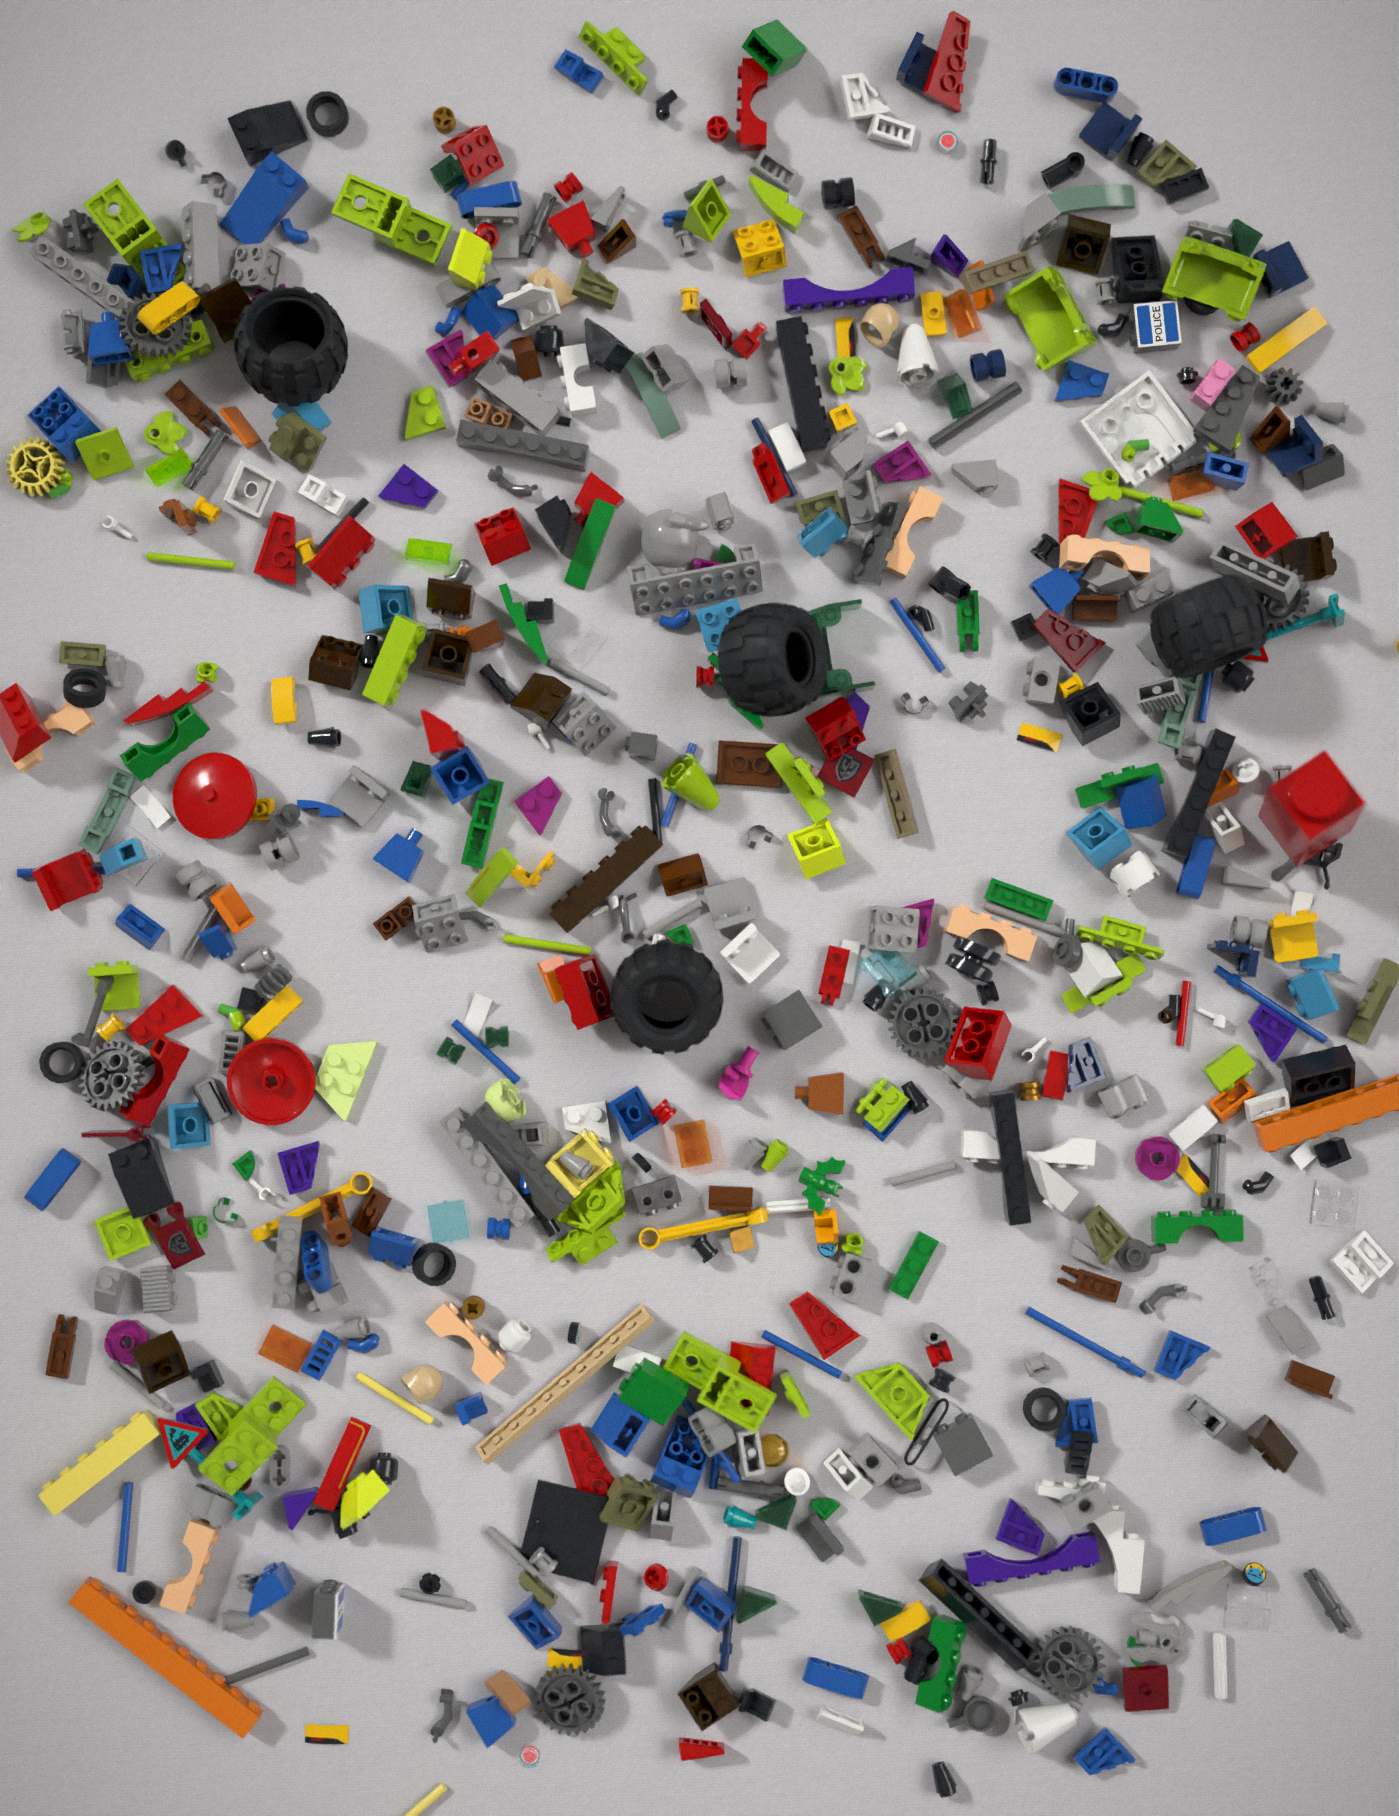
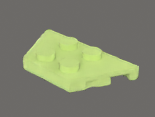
[315,1041,378,1121]

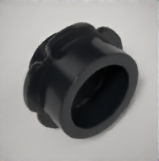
[1177,367,1198,385]
[419,1573,441,1595]
[1008,1689,1029,1707]

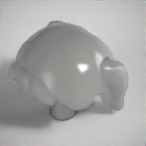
[641,509,709,576]

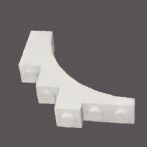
[1035,1474,1145,1594]

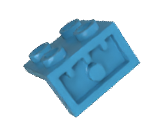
[695,598,741,653]

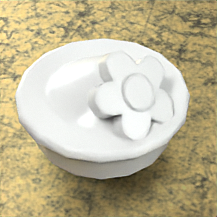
[1232,758,1260,783]
[784,1468,810,1496]

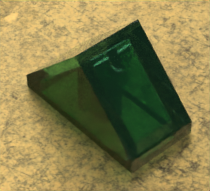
[1228,219,1263,257]
[937,373,973,420]
[400,761,432,799]
[755,1494,797,1530]
[736,1585,777,1625]
[858,1589,903,1627]

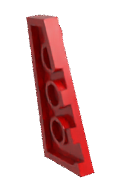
[923,11,971,113]
[559,1423,614,1496]

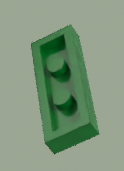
[984,878,1054,921]
[888,1231,939,1300]

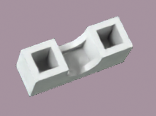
[557,343,597,416]

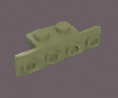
[1346,958,1399,1044]

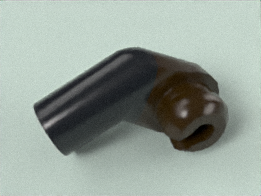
[1158,995,1180,1024]

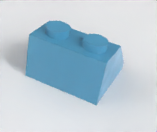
[797,507,848,558]
[358,585,413,633]
[1066,806,1133,871]
[1286,969,1340,1020]

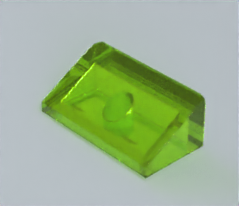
[145,448,192,487]
[405,538,452,565]

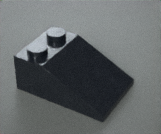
[227,100,308,166]
[1111,235,1164,303]
[108,1138,175,1219]

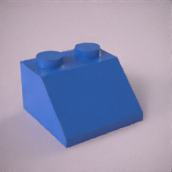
[368,1227,420,1269]
[248,1561,296,1618]

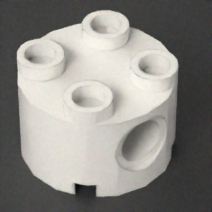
[1109,850,1161,899]

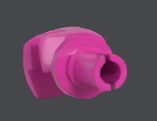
[718,1046,759,1101]

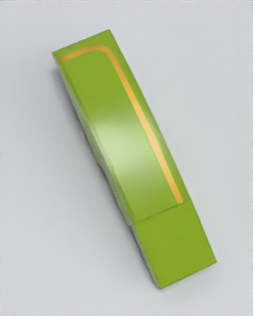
[465,847,519,908]

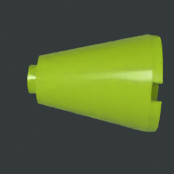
[661,753,720,811]

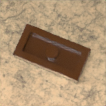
[352,1187,392,1237]

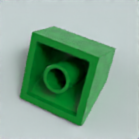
[1133,496,1183,543]

